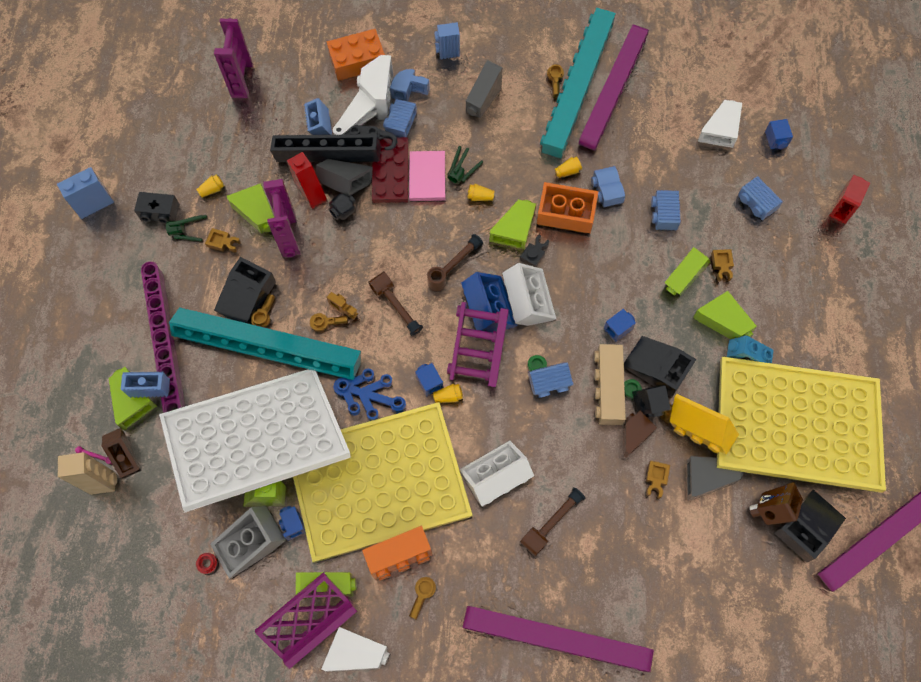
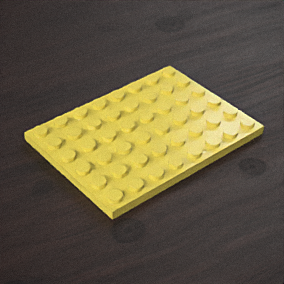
[717,357,886,493]
[293,402,473,563]

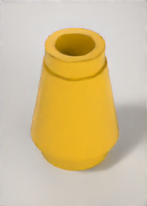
[554,156,582,178]
[196,174,225,198]
[467,183,494,201]
[433,383,463,403]

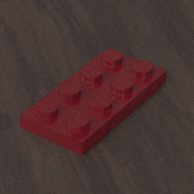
[372,137,409,203]

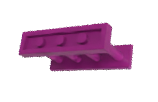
[214,18,253,98]
[263,179,300,257]
[447,302,509,387]

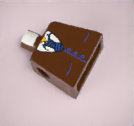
[750,482,803,525]

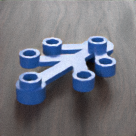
[333,368,406,421]

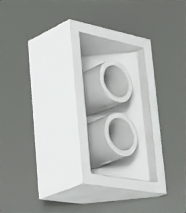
[502,263,556,326]
[459,441,534,506]

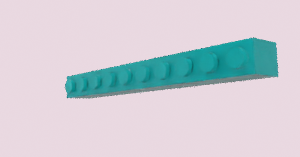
[540,7,616,159]
[169,307,361,380]

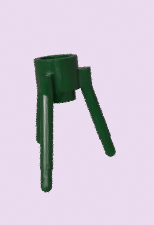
[447,146,483,184]
[166,215,207,242]

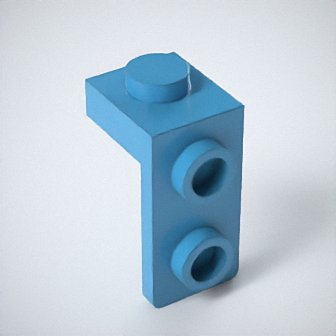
[727,335,773,363]

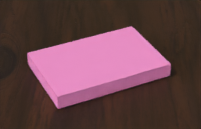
[409,151,445,201]

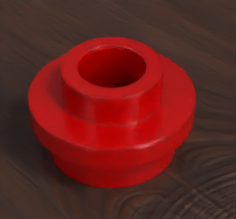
[196,553,218,574]

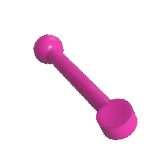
[75,446,112,465]

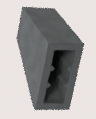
[466,60,503,118]
[316,159,372,196]
[687,456,743,501]

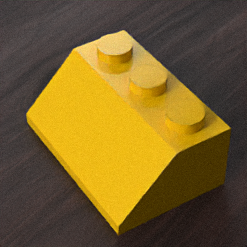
[670,394,739,455]

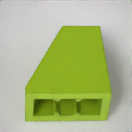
[227,183,274,234]
[489,199,536,250]
[665,247,710,296]
[694,291,757,339]
[109,367,157,430]
[244,481,286,507]
[296,572,357,599]

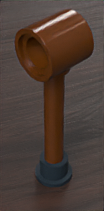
[427,234,483,292]
[368,271,423,336]
[520,487,586,556]

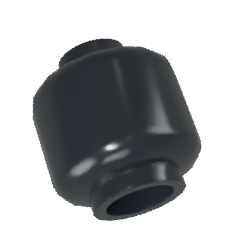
[328,193,356,220]

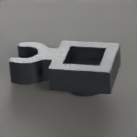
[520,235,549,267]

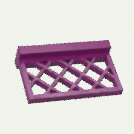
[255,572,357,669]

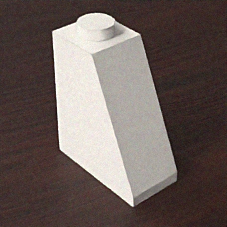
[698,100,742,148]
[321,627,390,672]

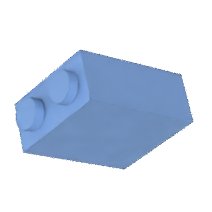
[57,167,114,219]

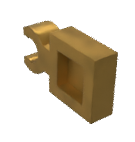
[205,228,241,252]
[711,249,734,282]
[327,292,358,320]
[646,460,670,499]

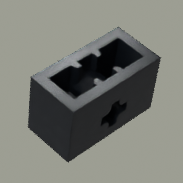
[134,192,180,224]
[632,386,671,417]

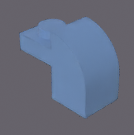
[390,69,430,101]

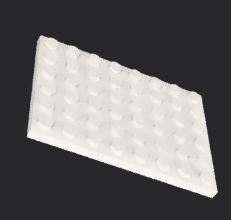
[159,369,351,513]

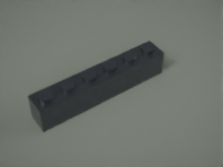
[270,134,382,162]

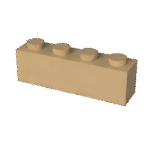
[594,344,626,425]
[58,452,117,495]

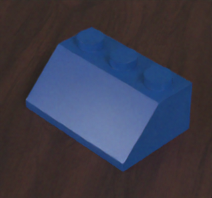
[461,272,518,333]

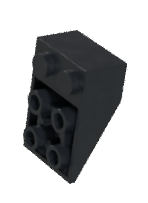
[214,257,276,324]
[624,336,697,397]
[774,489,846,563]

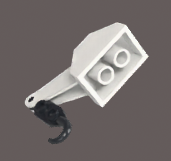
[333,55,398,150]

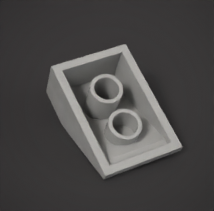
[210,506,286,579]

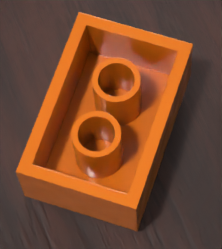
[326,28,385,81]
[537,182,599,234]
[362,525,433,581]

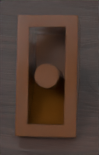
[623,411,657,458]
[101,428,140,478]

